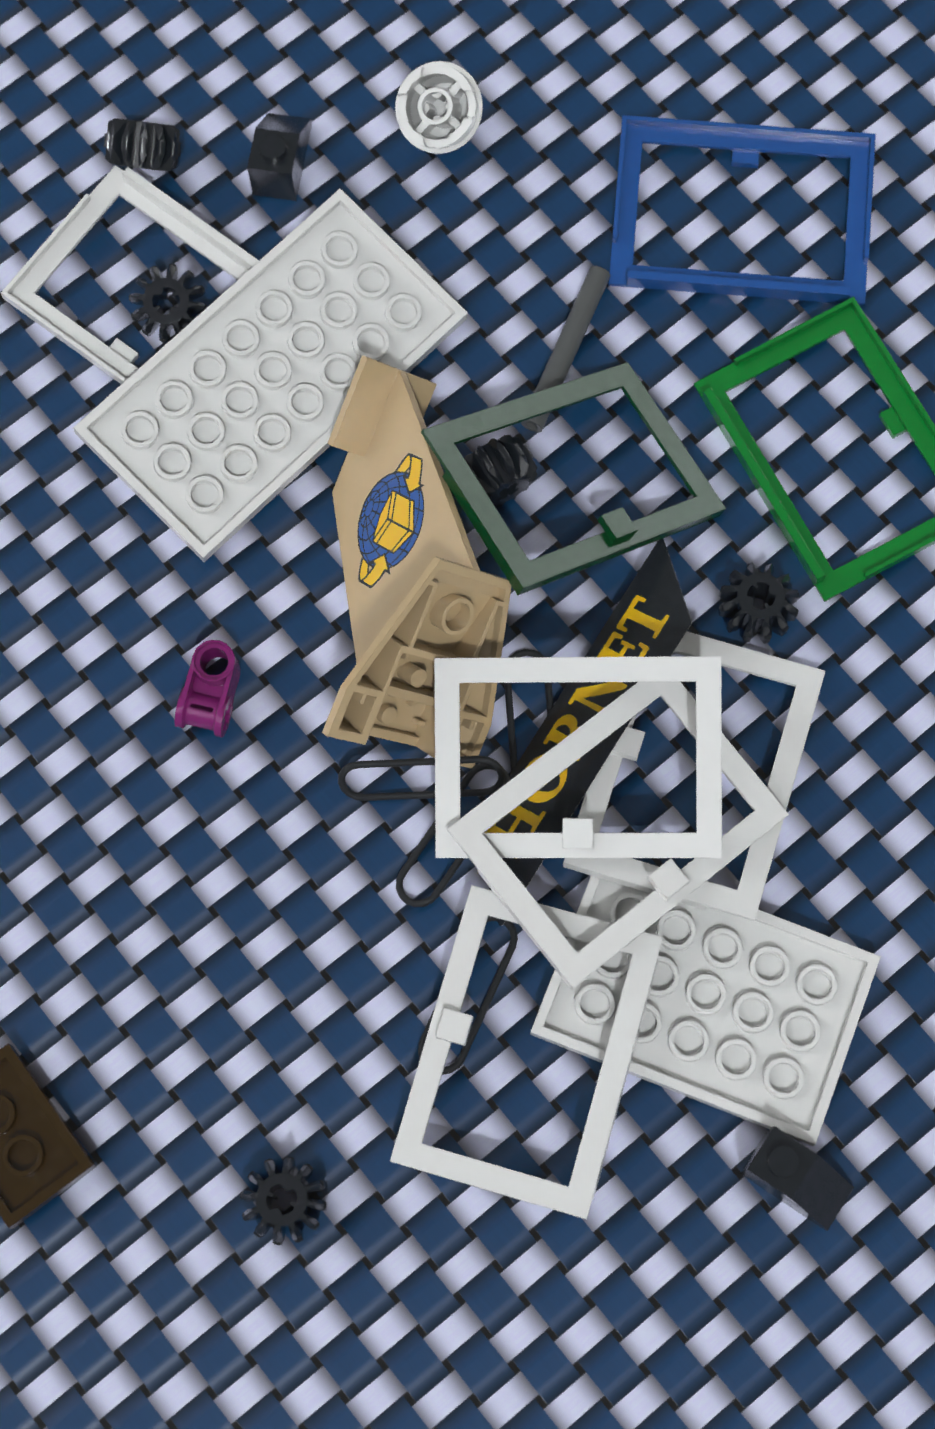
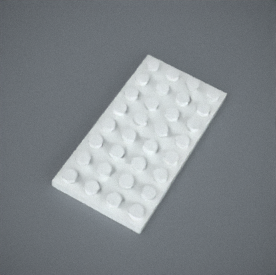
[73,189,468,562]

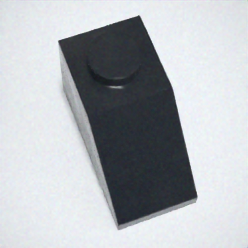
[247,113,312,201]
[740,1126,854,1231]

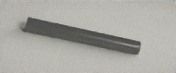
[521,266,611,432]

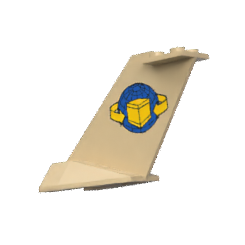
[322,355,512,769]

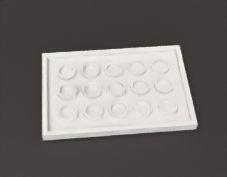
[530,876,881,1146]

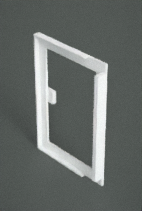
[1,165,259,384]
[563,632,825,921]
[434,656,722,858]
[447,682,789,990]
[390,885,663,1219]

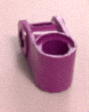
[175,640,241,738]

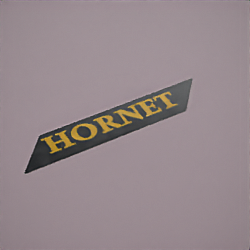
[484,538,692,926]

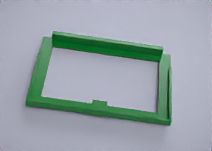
[694,297,935,602]

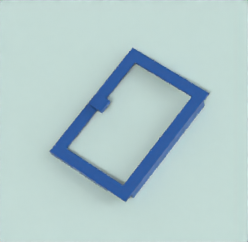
[609,115,876,305]

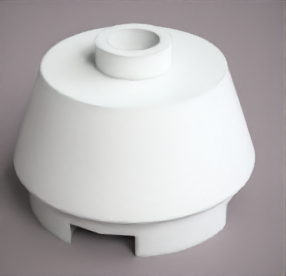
[395,61,483,154]

